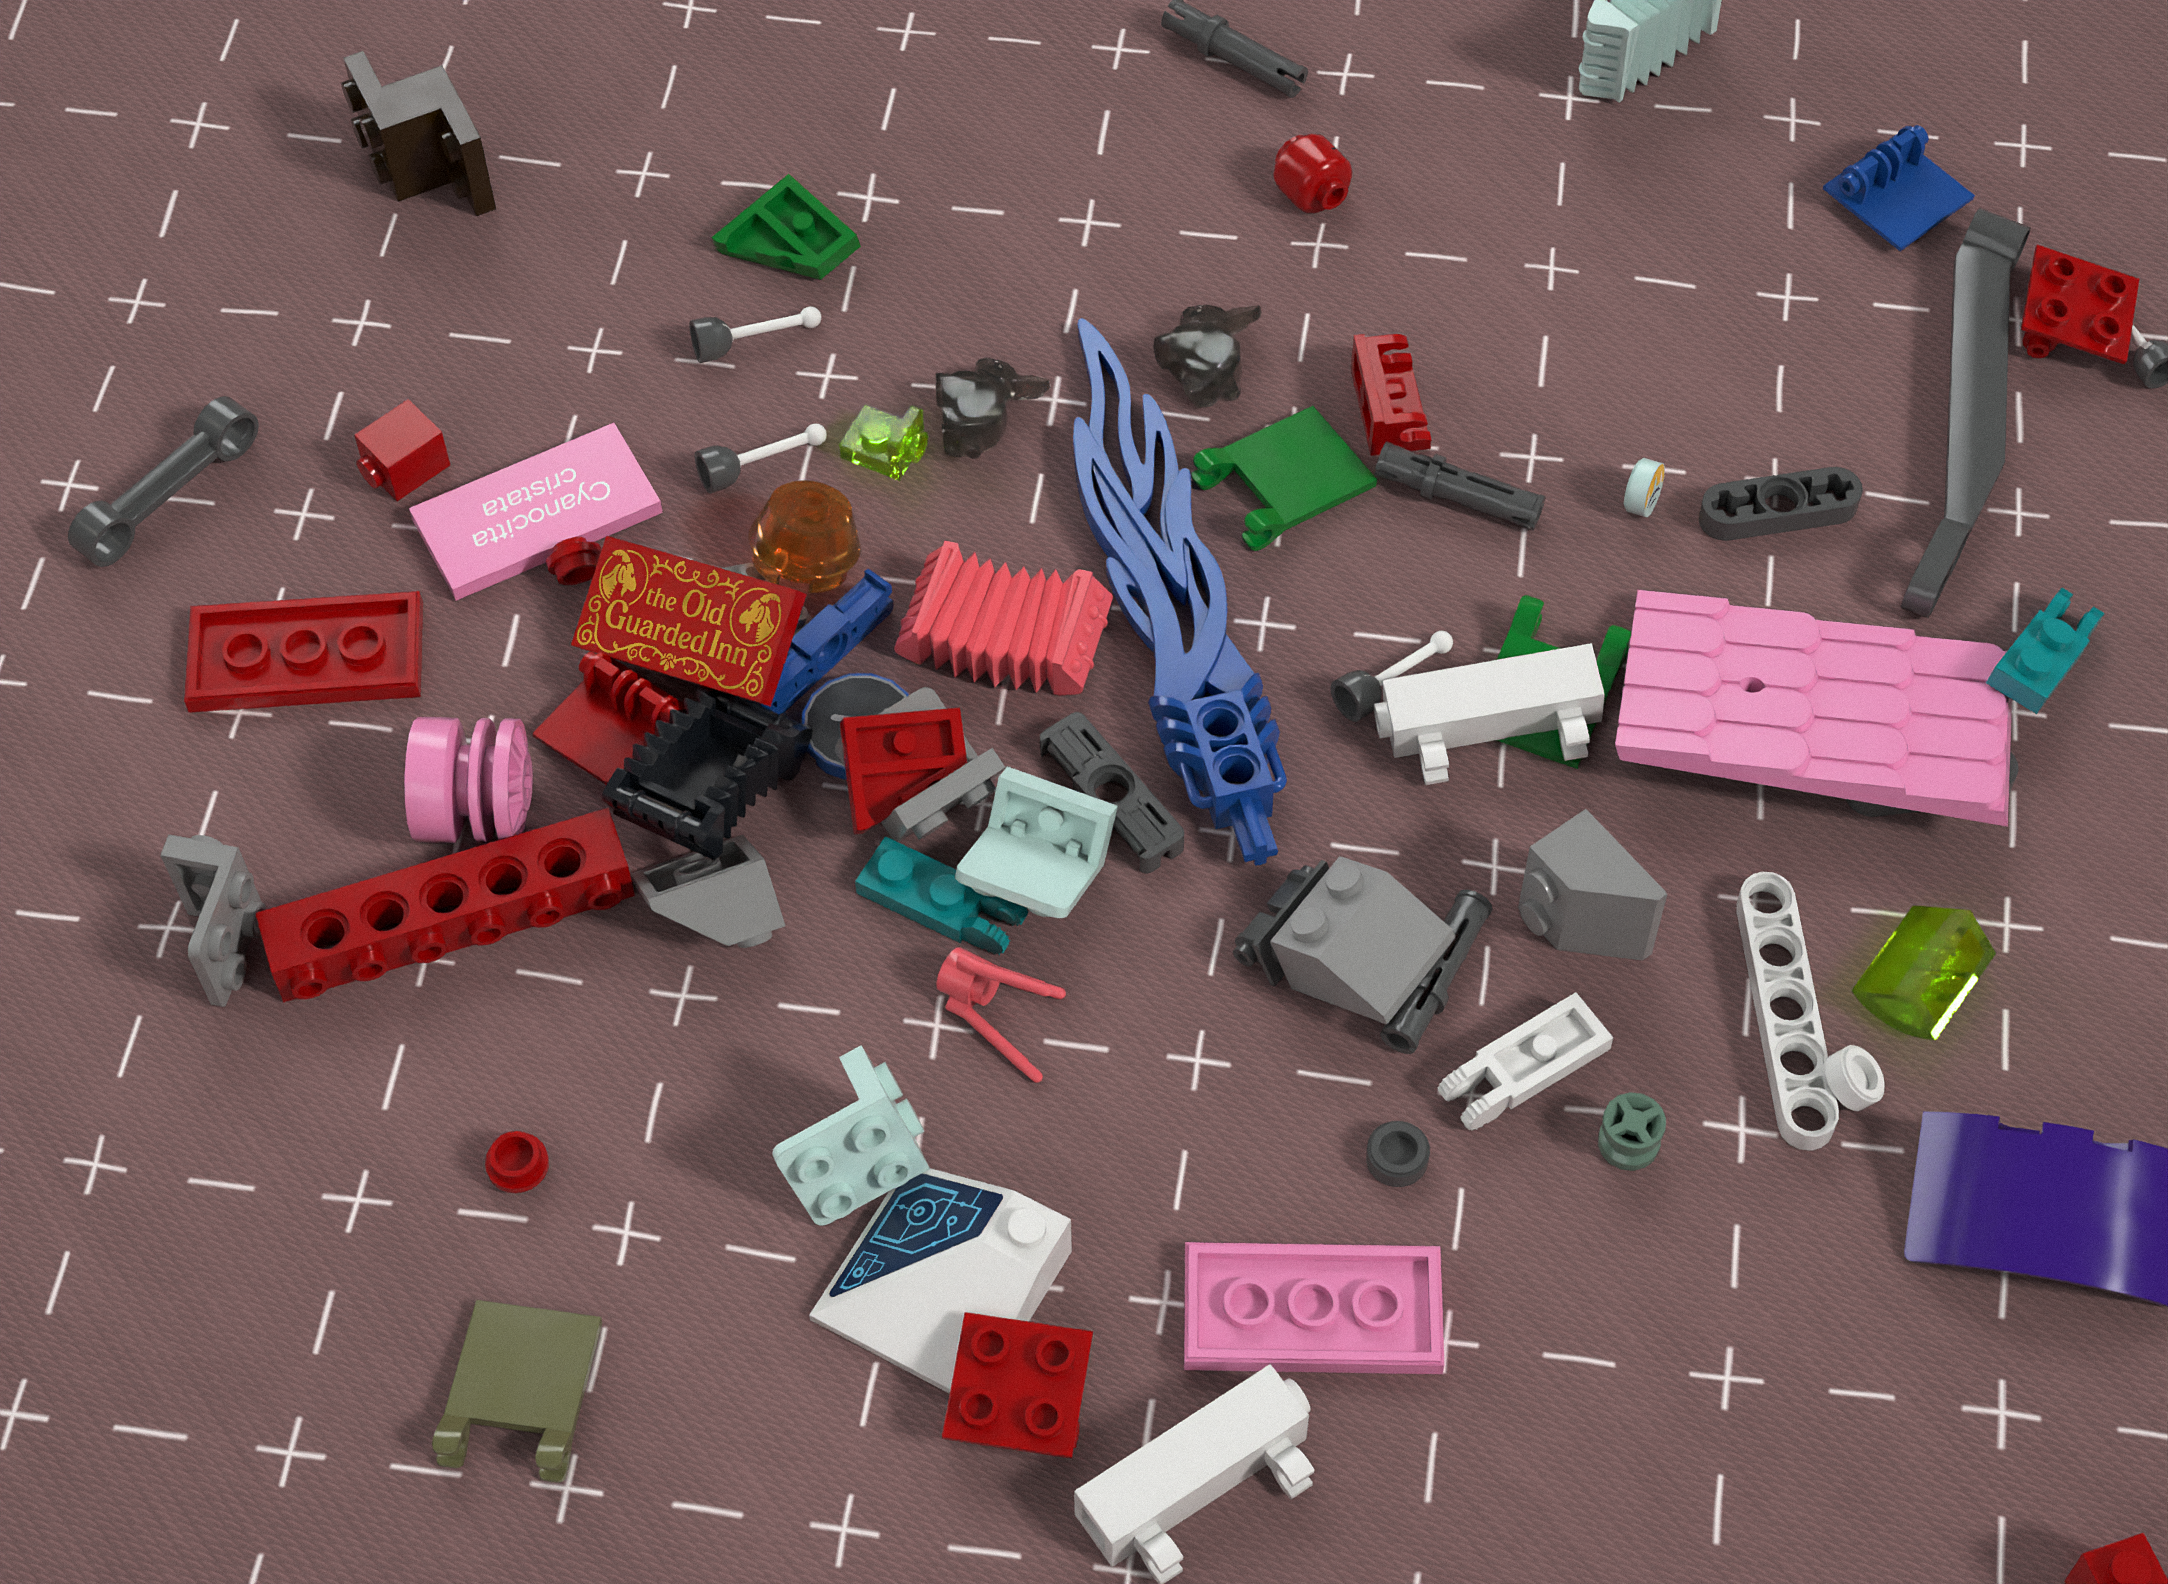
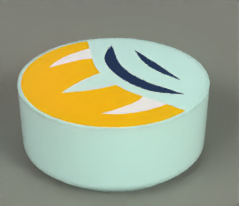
[1624,458,1665,517]

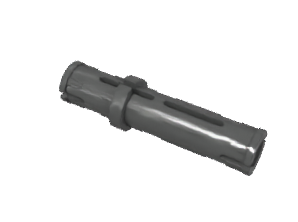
[1161,0,1308,98]
[1374,441,1546,531]
[1380,889,1493,1054]

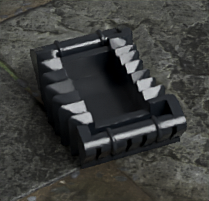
[602,686,813,861]

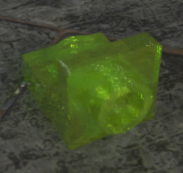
[839,405,929,481]

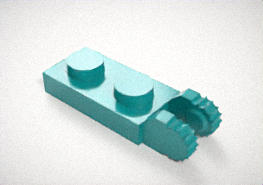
[1986,588,2105,714]
[855,836,1029,955]

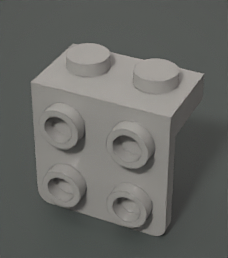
[835,687,1005,842]
[160,834,266,1007]

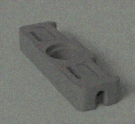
[1040,712,1184,874]

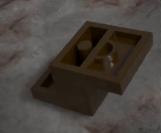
[341,51,496,216]

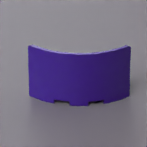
[1904,1111,2168,1307]

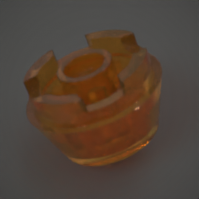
[748,480,861,593]

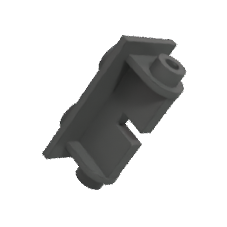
[1233,860,1329,986]

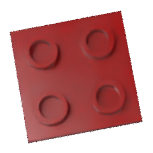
[2021,244,2140,365]
[532,651,684,785]
[942,1312,1093,1459]

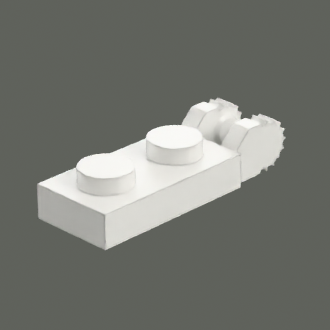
[1437,992,1613,1131]

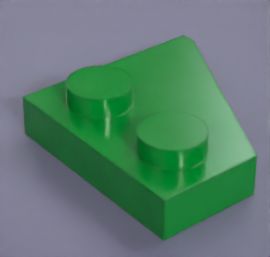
[711,174,861,280]

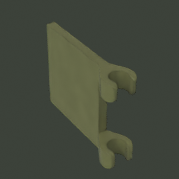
[432,1300,602,1483]

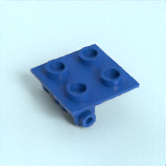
[1823,125,1975,251]

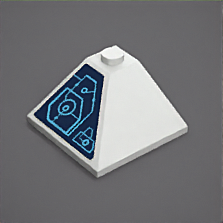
[809,1169,1072,1394]

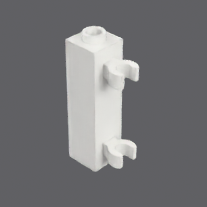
[1374,643,1605,785]
[1074,1364,1314,1584]

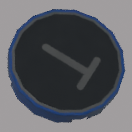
[802,673,909,780]

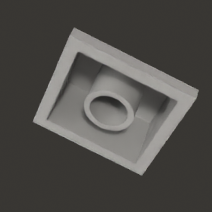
[1518,809,1667,961]
[1270,856,1455,1024]

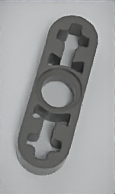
[1698,467,1863,541]

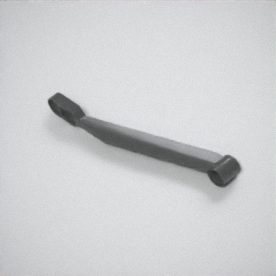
[1901,208,2031,618]

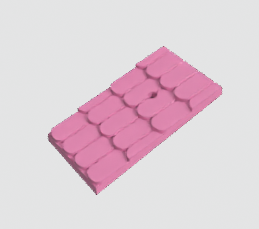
[1615,590,2012,827]

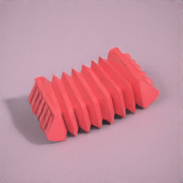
[894,541,1113,696]

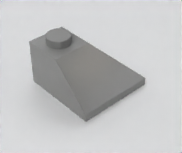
[630,835,786,948]

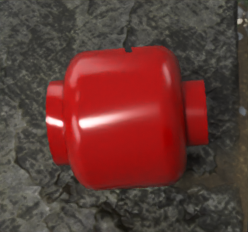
[1273,134,1353,213]

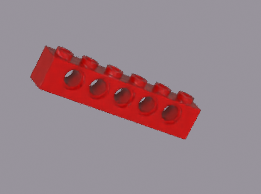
[255,807,635,1003]

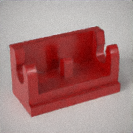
[1351,334,1432,456]

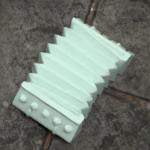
[1579,0,1722,102]

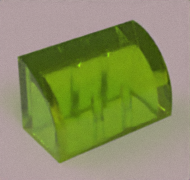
[1851,905,1996,1040]

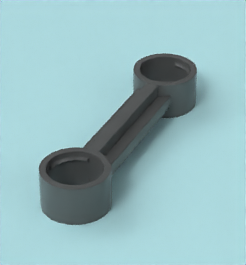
[68,396,259,567]

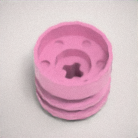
[404,717,533,844]

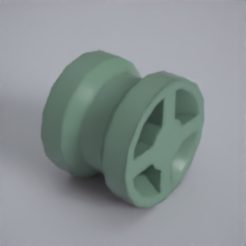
[1598,1092,1666,1171]

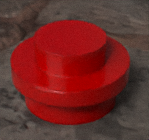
[546,537,602,585]
[485,1131,549,1193]

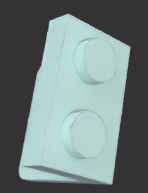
[955,766,1118,918]
[772,1045,930,1226]

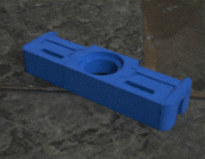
[751,569,894,714]

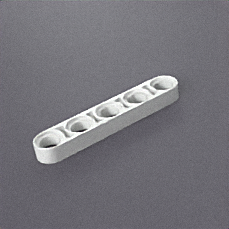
[1736,872,1839,1151]

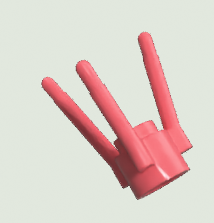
[936,947,1066,1083]

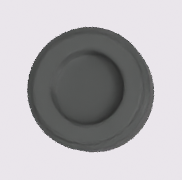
[1366,1121,1430,1187]

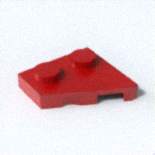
[840,707,967,835]

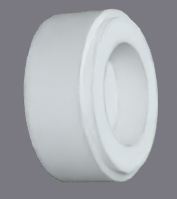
[1825,1045,1885,1111]

